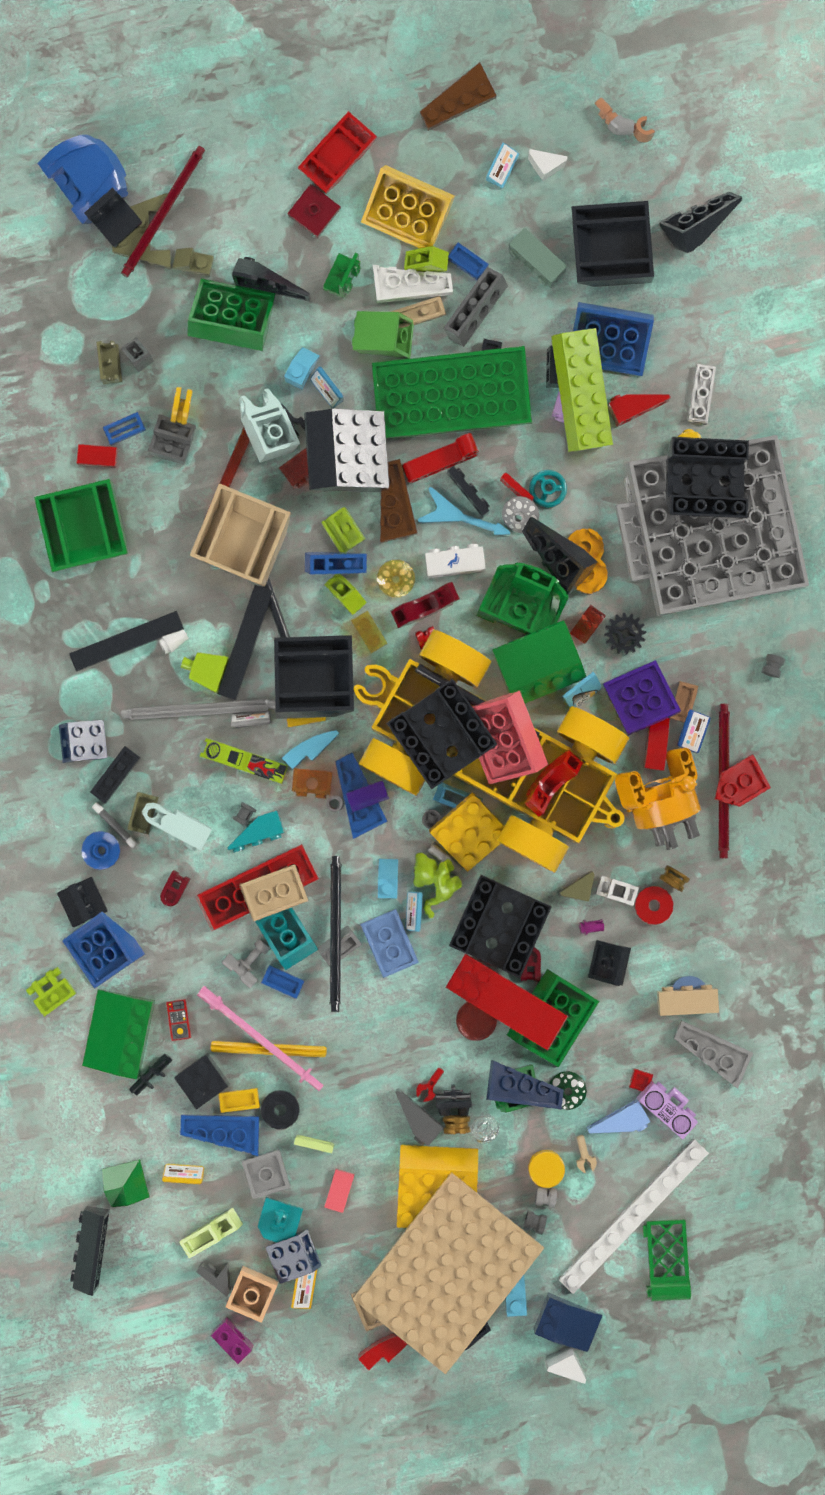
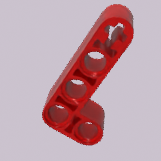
[402,433,479,483]

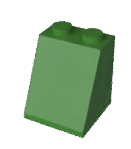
[352,311,414,359]

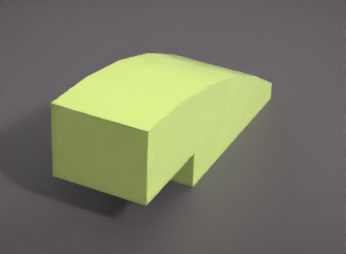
[179,1208,243,1258]

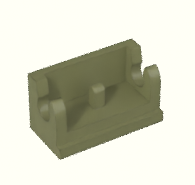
[96,341,123,384]
[127,792,159,835]

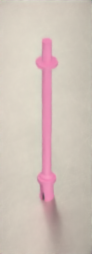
[197,986,324,1091]

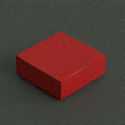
[629,1068,653,1091]

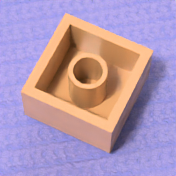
[226,1266,278,1323]

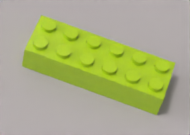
[551,328,613,452]

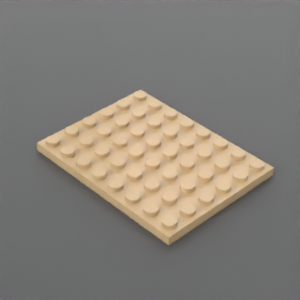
[352,1172,544,1374]

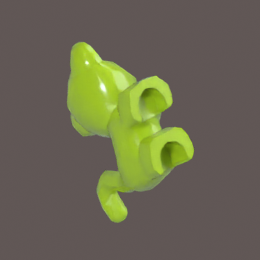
[413,852,462,918]

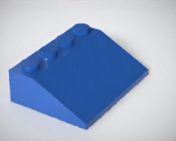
[573,302,654,376]

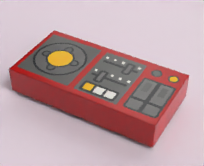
[166,999,192,1041]

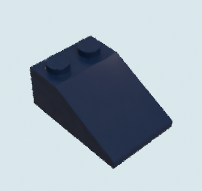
[533,1292,603,1352]

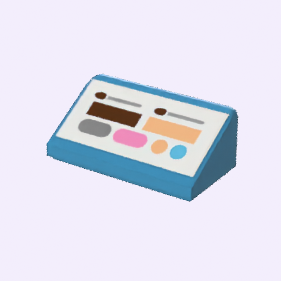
[310,367,344,408]

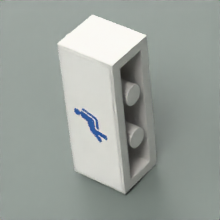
[425,544,486,579]

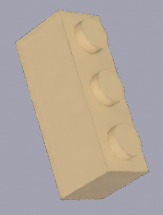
[657,984,719,1016]

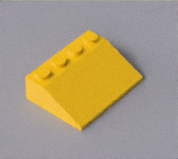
[361,165,455,248]

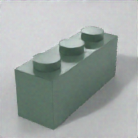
[508,227,567,288]

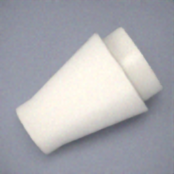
[158,629,189,654]

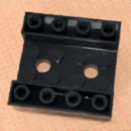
[666,437,749,519]
[386,678,498,789]
[449,874,552,978]

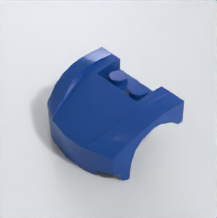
[37,135,128,224]

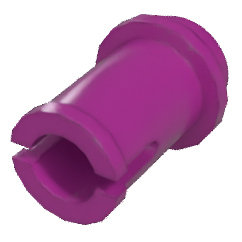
[579,919,604,935]

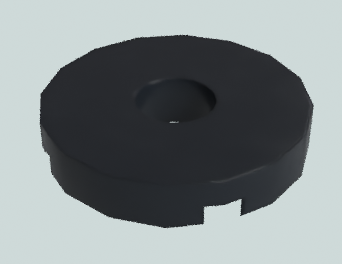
[261,1090,300,1130]

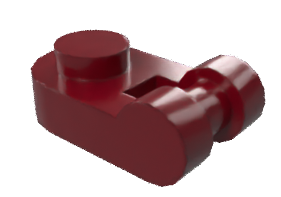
[160,870,191,906]
[521,947,541,982]

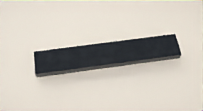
[217,585,274,700]
[69,611,184,672]

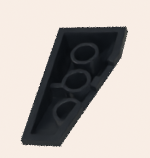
[659,192,742,253]
[232,257,310,302]
[522,517,597,595]

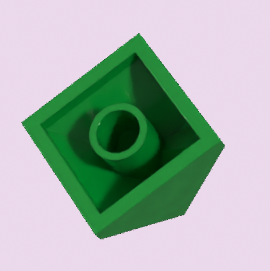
[102,1159,150,1207]

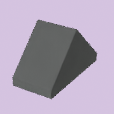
[121,337,154,372]

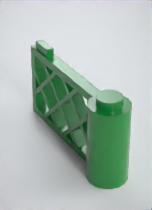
[643,1219,691,1301]

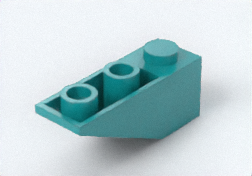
[227,810,285,853]

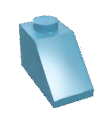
[284,347,320,390]
[378,859,398,899]

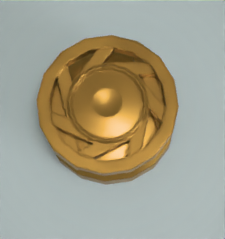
[659,865,690,892]
[443,1115,471,1134]

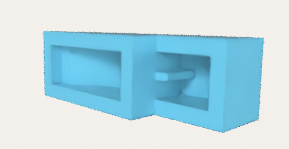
[282,730,339,770]

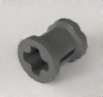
[233,802,257,827]

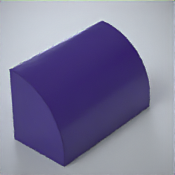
[346,780,389,812]

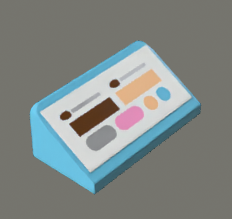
[486,143,519,188]
[405,891,423,932]

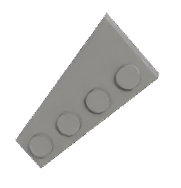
[673,1020,753,1089]

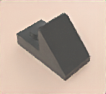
[196,1262,231,1297]

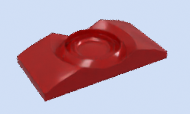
[298,111,377,194]

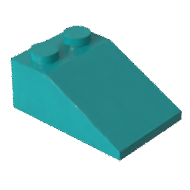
[255,907,319,970]

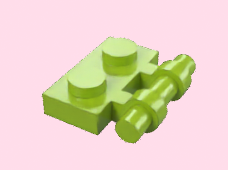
[26,967,77,1017]

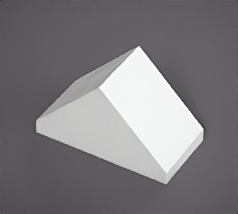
[528,149,567,181]

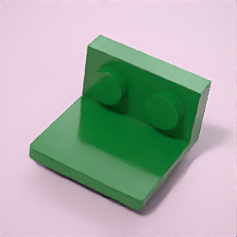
[323,253,361,299]

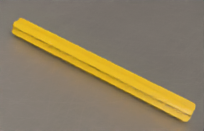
[211,1041,327,1057]

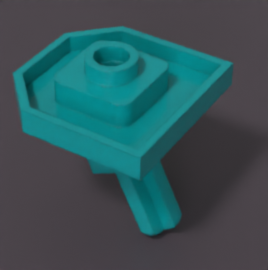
[257,1197,303,1242]

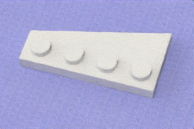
[373,265,453,303]

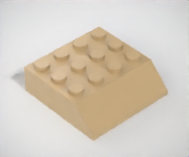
[190,484,291,587]

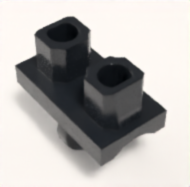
[436,1084,472,1116]

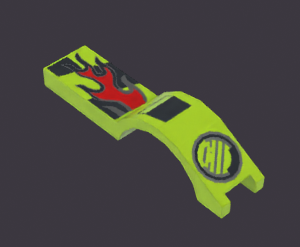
[200,738,288,784]

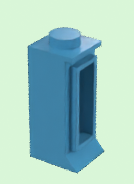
[433,783,485,808]

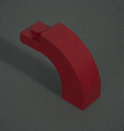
[391,582,460,628]

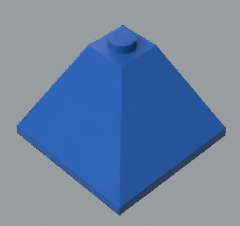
[62,912,145,989]

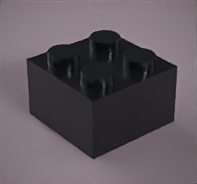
[174,1053,230,1110]

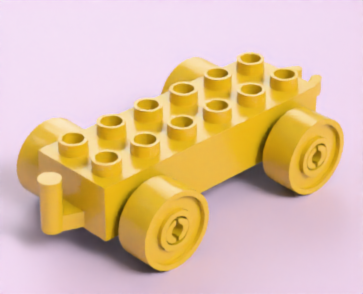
[354,629,630,873]

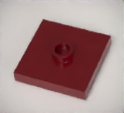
[287,184,341,238]

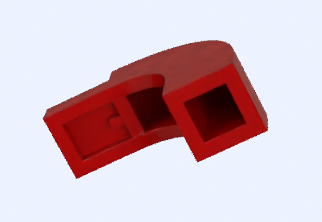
[525,750,583,817]

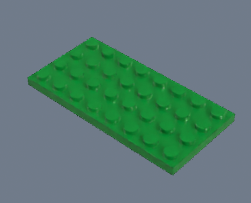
[372,346,532,439]

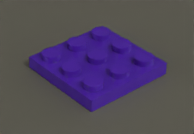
[603,660,681,736]

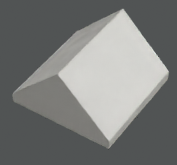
[545,1346,586,1384]

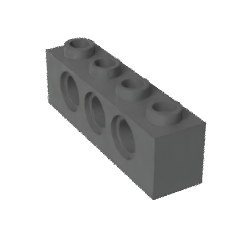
[443,267,508,347]

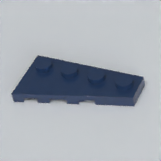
[486,1060,564,1109]

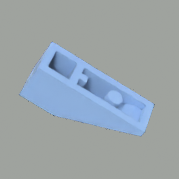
[586,1099,650,1133]

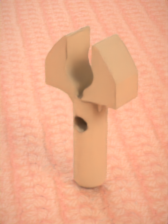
[576,1135,597,1173]

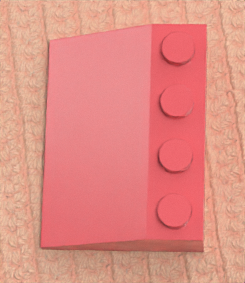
[472,691,548,784]

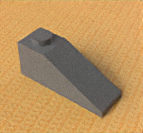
[396,1088,443,1146]

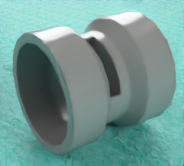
[535,1186,557,1208]

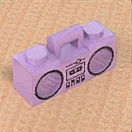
[636,1081,698,1139]

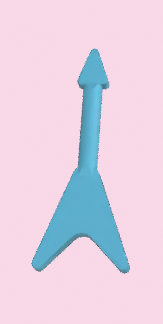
[418,487,510,535]

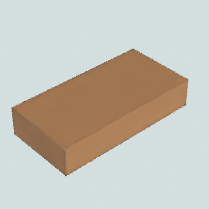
[670,681,699,723]

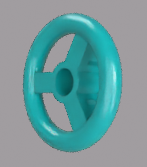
[529,470,567,508]

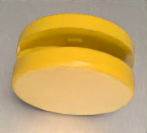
[170,387,193,425]
[528,1149,565,1188]

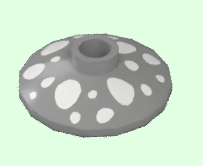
[502,496,540,533]

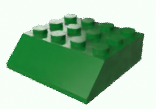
[34,479,128,573]

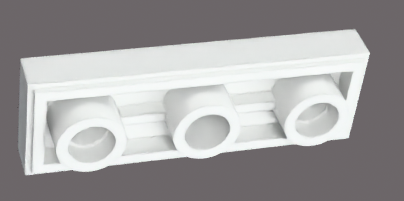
[688,364,716,425]

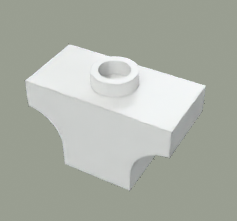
[596,876,639,906]

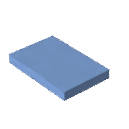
[360,909,419,978]

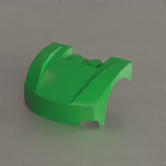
[476,562,568,635]

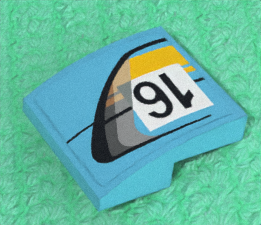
[562,672,601,709]

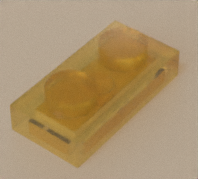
[351,611,388,654]

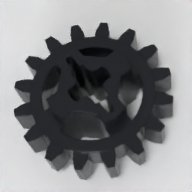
[604,613,646,655]

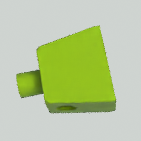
[181,652,229,693]

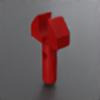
[416,1068,444,1102]

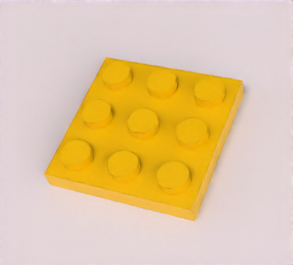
[429,792,504,872]

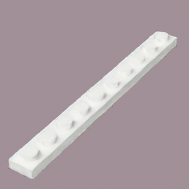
[559,1139,709,1294]

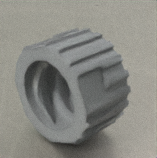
[326,795,344,812]

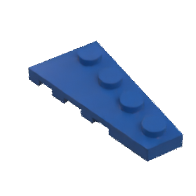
[335,753,388,839]
[180,1114,260,1156]

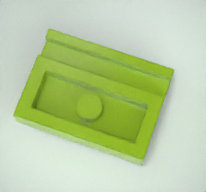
[321,507,366,553]

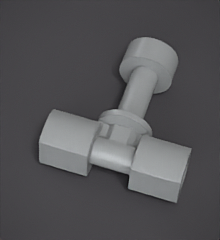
[221,938,270,988]

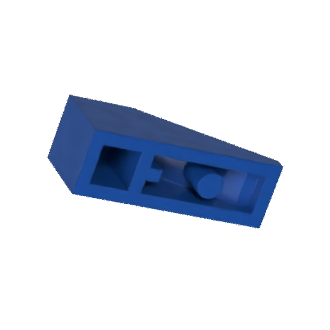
[305,552,367,575]

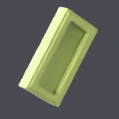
[294,1135,334,1153]

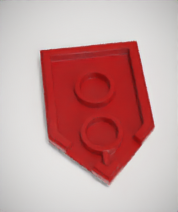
[714,754,771,807]

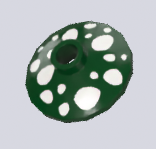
[549,1071,587,1110]

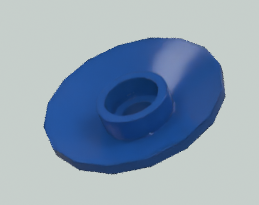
[81,831,120,870]

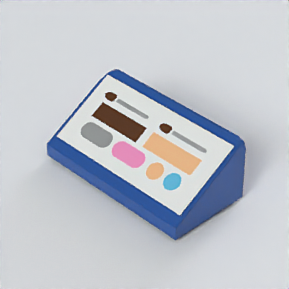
[677,709,711,753]

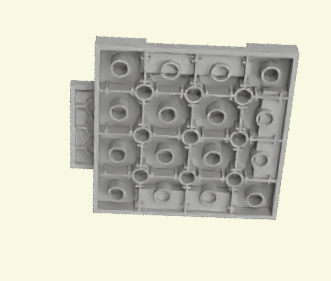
[615,435,809,616]

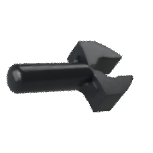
[281,403,305,436]

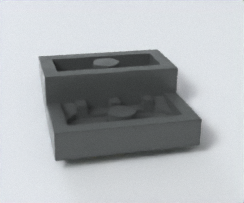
[148,415,196,465]

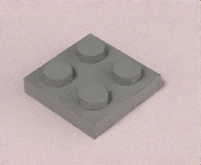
[242,1149,291,1199]

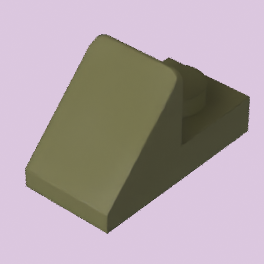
[172,248,214,276]

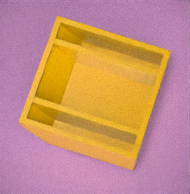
[397,1145,478,1228]

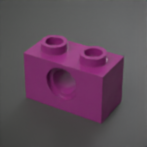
[211,1317,254,1364]

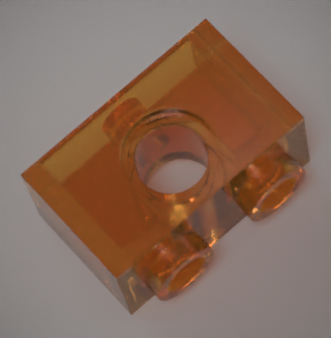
[292,768,333,799]

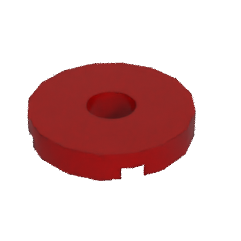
[634,886,674,925]

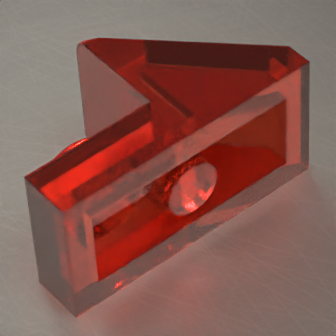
[570,604,606,644]

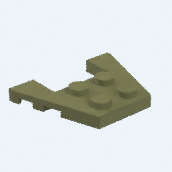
[112,193,171,269]

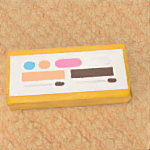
[162,1164,204,1184]
[291,1270,317,1309]

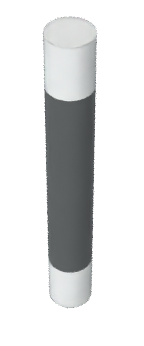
[92,802,138,849]

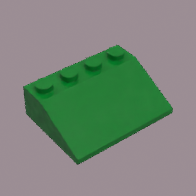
[187,278,276,351]
[492,620,587,704]
[506,969,600,1067]
[82,989,155,1080]

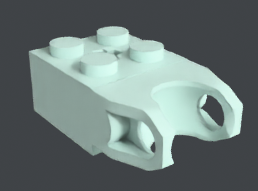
[238,389,300,463]
[142,803,212,851]

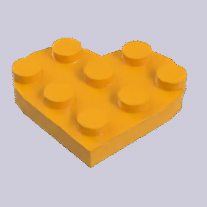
[568,528,608,595]

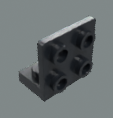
[84,187,142,247]

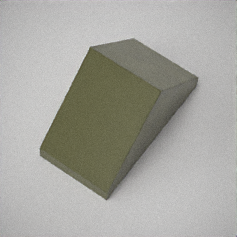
[559,871,595,902]

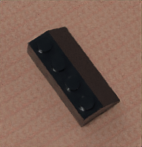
[70,1206,110,1296]

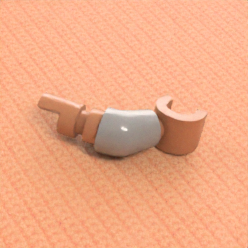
[594,98,655,143]

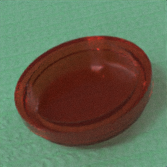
[456,1002,497,1041]

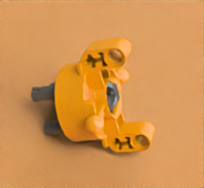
[615,748,701,850]

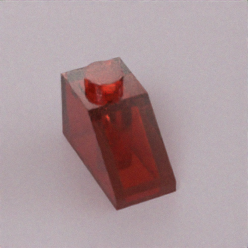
[279,448,308,490]

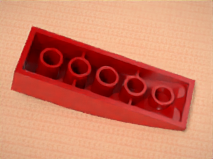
[195,844,319,931]
[445,954,568,1050]

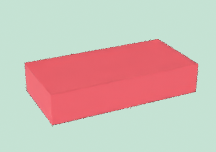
[324,1169,354,1213]

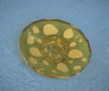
[377,560,415,598]

